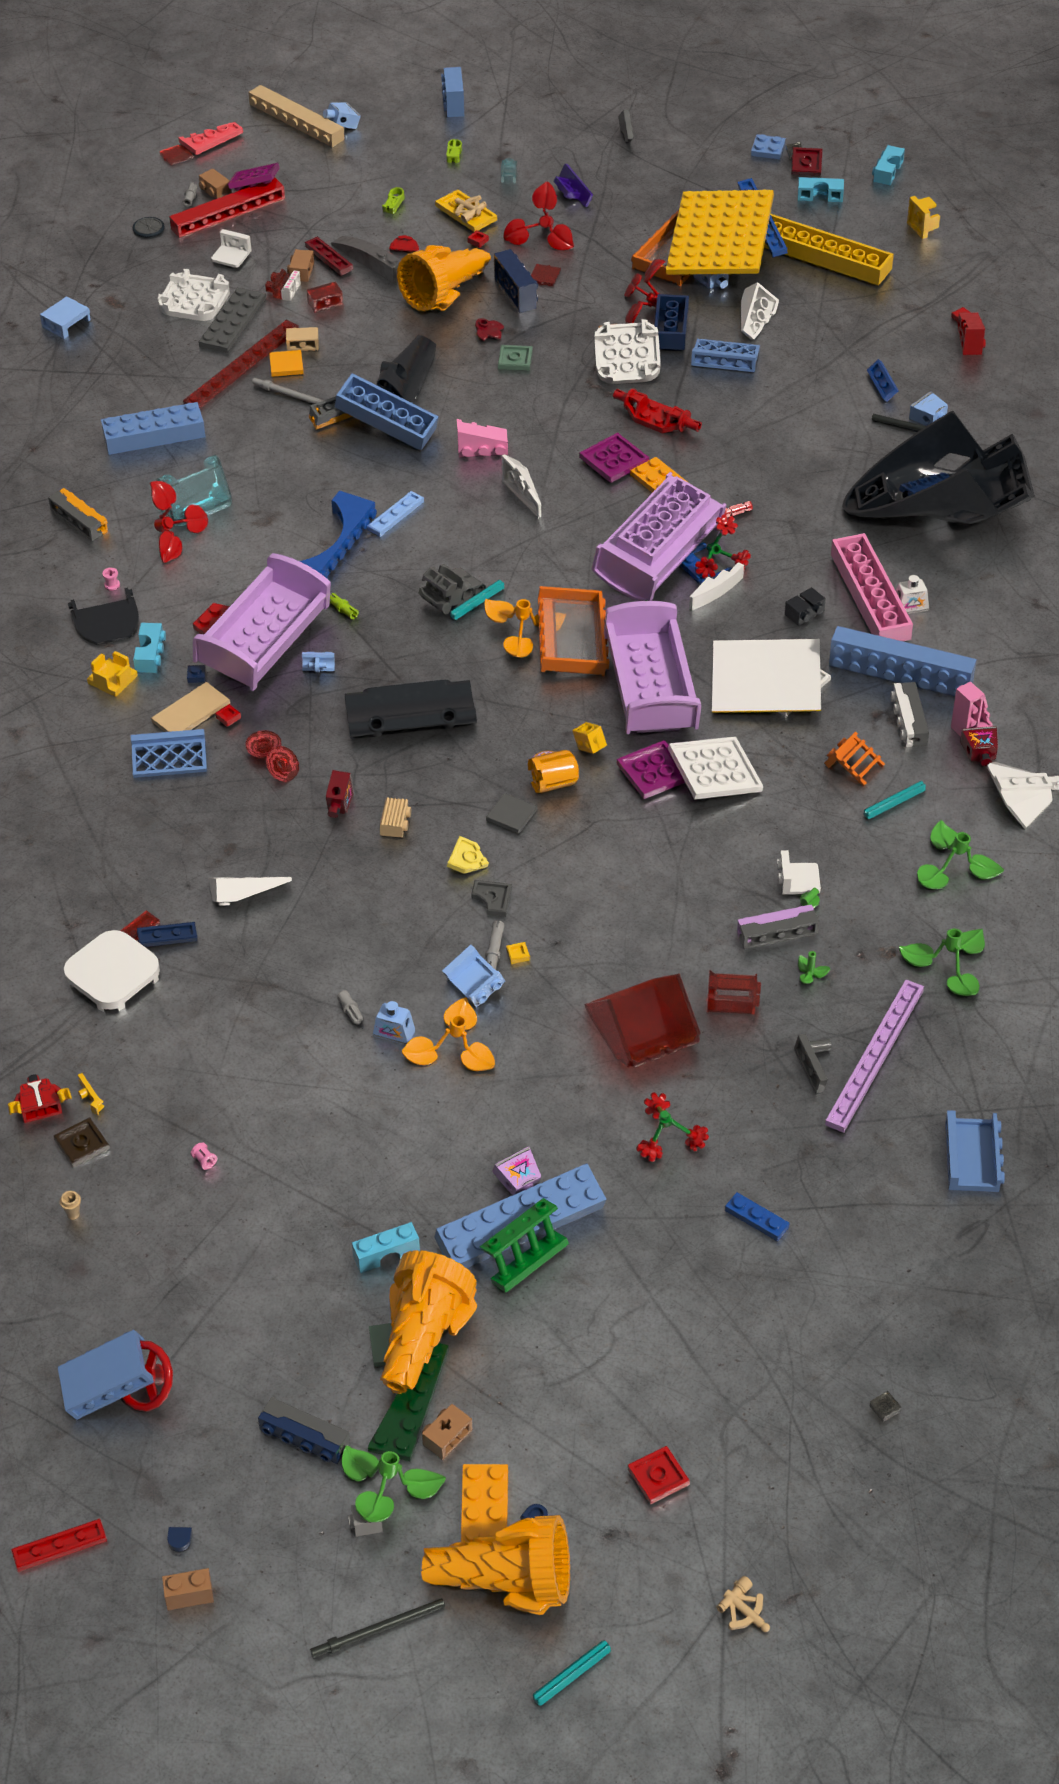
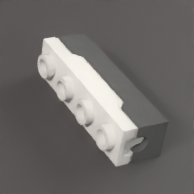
[890,682,929,747]

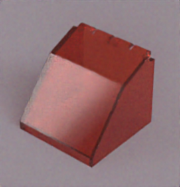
[584,973,701,1068]

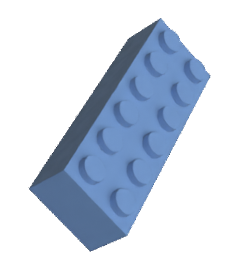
[335,373,439,450]
[101,402,206,455]

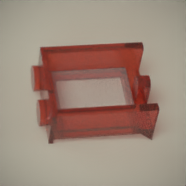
[707,969,761,1014]

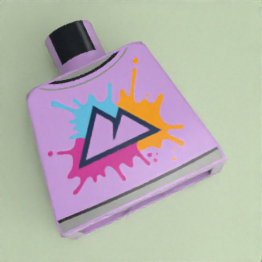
[492,1146,541,1195]

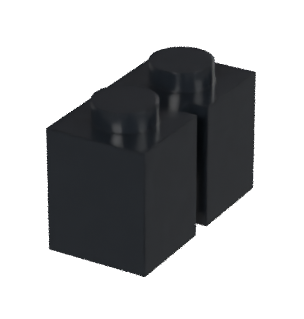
[784,587,826,626]

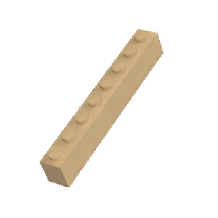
[248,85,345,147]

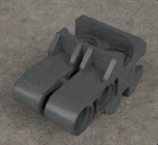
[418,564,486,615]

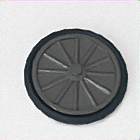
[132,217,165,237]

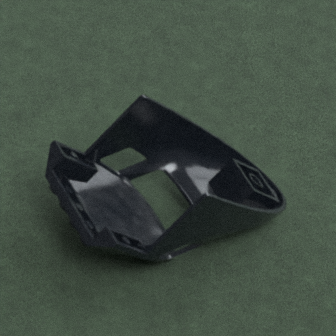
[842,411,1035,524]

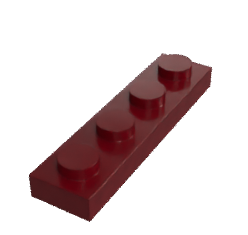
[305,236,353,275]

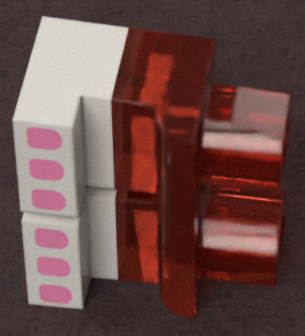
[265,269,301,301]

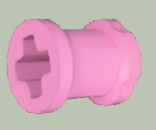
[102,568,120,591]
[190,1142,217,1170]

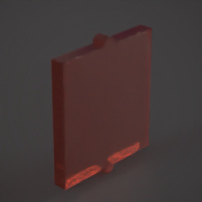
[160,144,194,166]
[531,264,561,286]

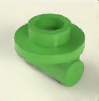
[800,887,820,908]

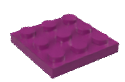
[228,162,280,190]
[579,432,649,483]
[617,740,685,799]

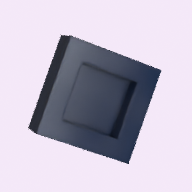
[187,665,206,683]

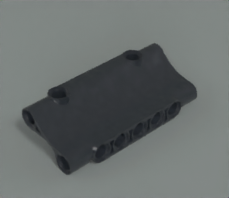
[344,680,477,737]

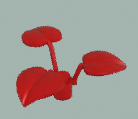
[503,181,574,250]
[624,259,666,324]
[150,481,208,563]

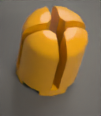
[528,750,579,793]

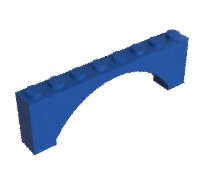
[300,491,377,578]

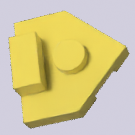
[447,836,489,874]

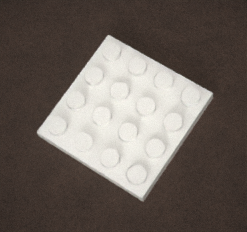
[668,737,763,799]

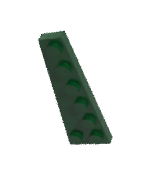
[368,1343,449,1462]

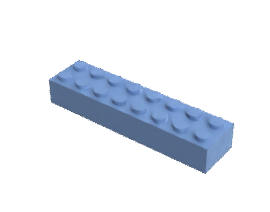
[829,626,977,696]
[434,1163,606,1268]

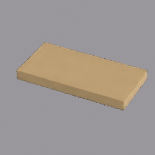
[151,682,230,732]

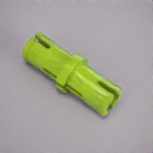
[330,593,359,620]

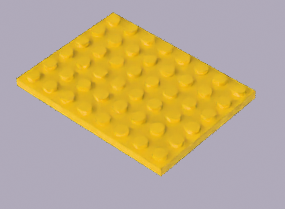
[666,189,774,275]

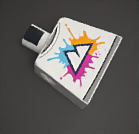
[896,575,929,614]

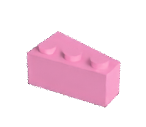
[457,419,508,457]
[951,682,993,737]

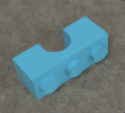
[872,145,905,185]
[798,177,844,202]
[133,623,166,673]
[352,1222,420,1273]

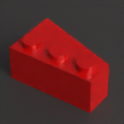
[957,312,986,355]

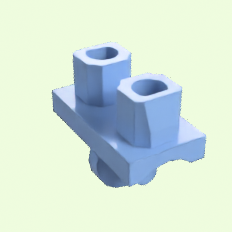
[302,652,335,673]

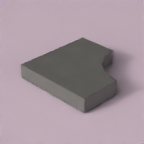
[618,109,634,142]
[471,880,512,917]

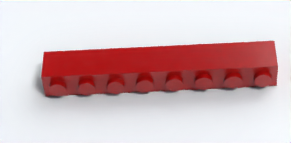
[169,178,285,238]

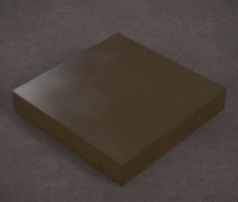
[53,1117,110,1167]

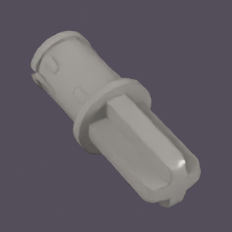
[182,182,198,207]
[337,990,364,1025]

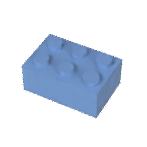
[441,67,464,117]

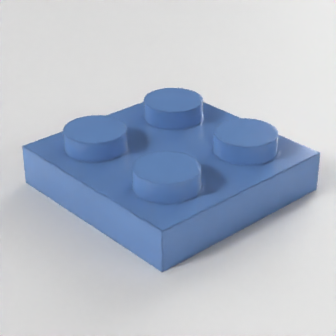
[751,134,786,160]

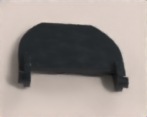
[68,588,139,645]

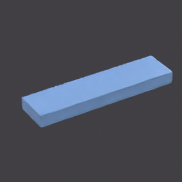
[367,491,424,537]

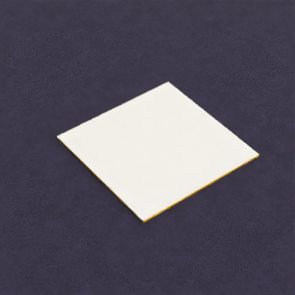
[712,639,821,713]

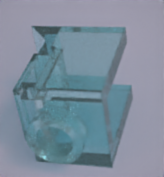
[501,158,518,183]

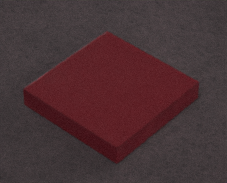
[791,147,823,176]

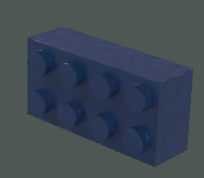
[494,249,538,313]
[654,294,689,350]

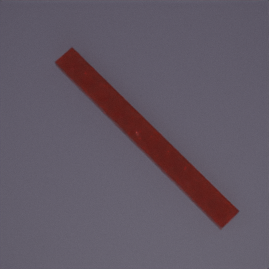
[183,319,299,408]

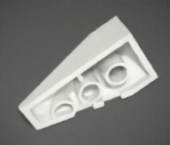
[741,282,779,340]
[502,454,541,518]
[208,877,292,905]

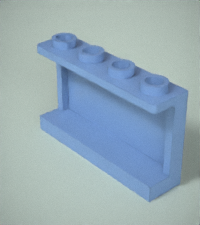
[945,1110,1005,1192]
[58,1330,154,1420]

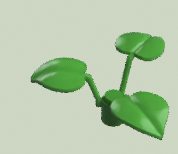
[917,820,1004,889]
[899,928,985,996]
[342,1445,446,1522]

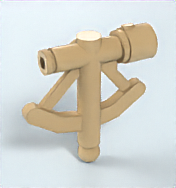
[455,195,487,223]
[716,1576,770,1632]

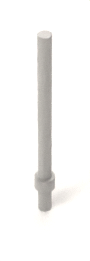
[252,377,324,404]

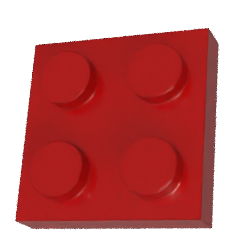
[628,1446,690,1505]

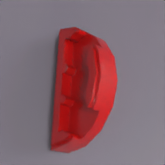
[389,235,419,252]

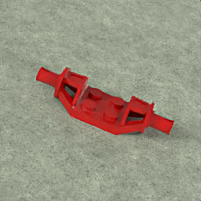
[613,388,702,434]

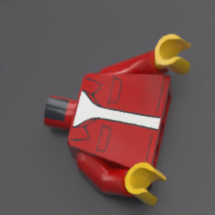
[8,1074,72,1123]

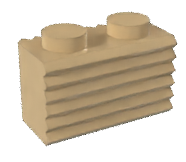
[286,327,319,352]
[380,797,411,838]

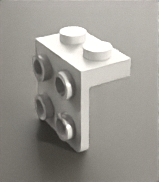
[211,229,251,268]
[777,850,821,894]

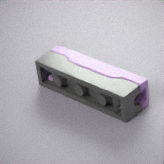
[737,904,819,949]

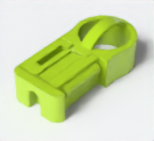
[446,139,462,163]
[382,187,405,214]

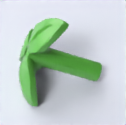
[798,951,830,984]

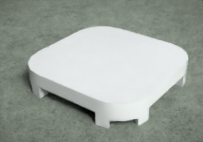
[158,269,230,321]
[594,319,661,384]
[64,930,160,1012]

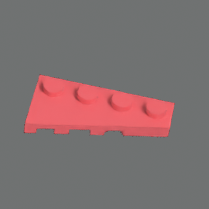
[178,122,243,155]

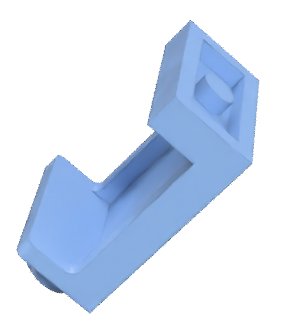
[40,296,91,339]
[442,945,505,1008]

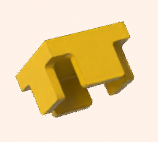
[907,196,940,239]
[87,651,138,697]

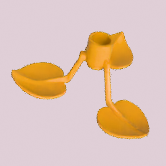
[485,599,566,657]
[401,997,495,1071]

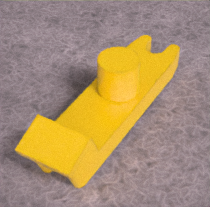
[77,1073,104,1116]

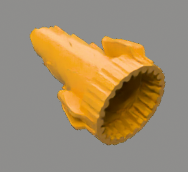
[397,245,491,311]
[380,1250,477,1394]
[421,1515,570,1615]

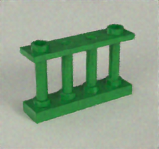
[480,1198,569,1293]

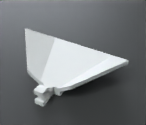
[987,762,1059,829]

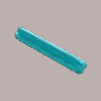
[450,580,505,620]
[863,781,926,819]
[533,1640,611,1706]

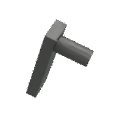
[794,1034,832,1094]

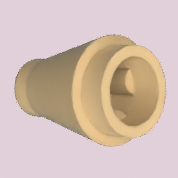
[60,1191,81,1220]

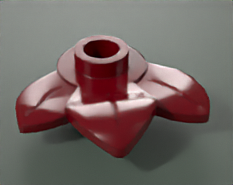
[475,318,504,341]

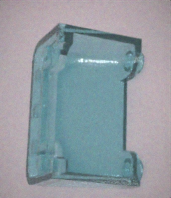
[156,455,232,526]

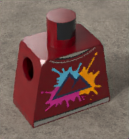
[960,726,998,766]
[326,770,354,818]

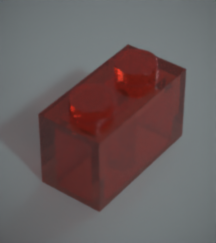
[307,282,343,313]

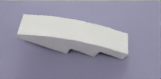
[689,562,744,610]

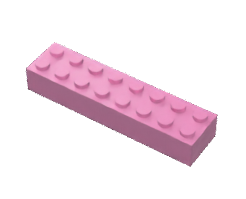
[831,533,913,641]

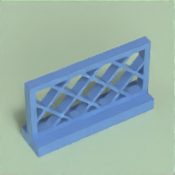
[691,338,760,372]
[131,729,207,778]

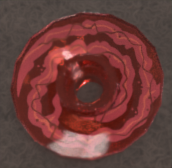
[245,730,282,758]
[266,746,299,782]

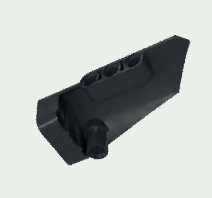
[377,334,436,403]

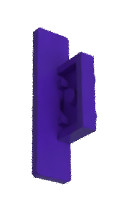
[553,164,593,207]

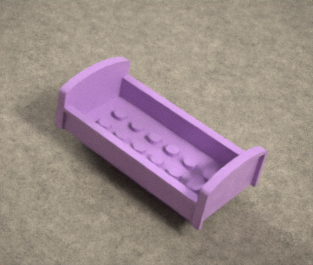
[592,472,727,601]
[193,553,331,691]
[604,601,701,734]

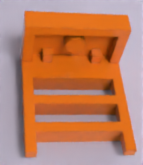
[824,731,885,786]

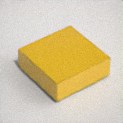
[506,942,530,964]

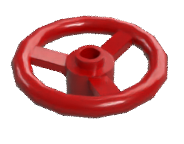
[122,1340,173,1412]

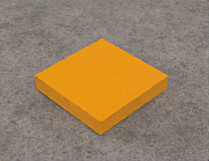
[269,350,304,377]

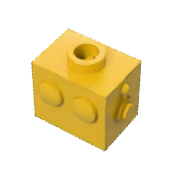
[572,722,607,754]

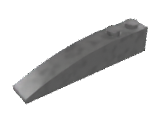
[331,236,401,284]

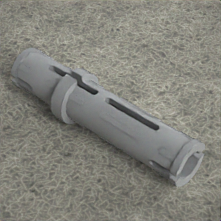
[485,921,505,970]

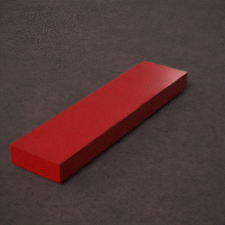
[11,1519,107,1572]

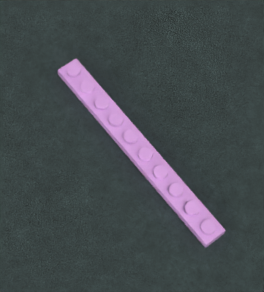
[825,980,924,1133]

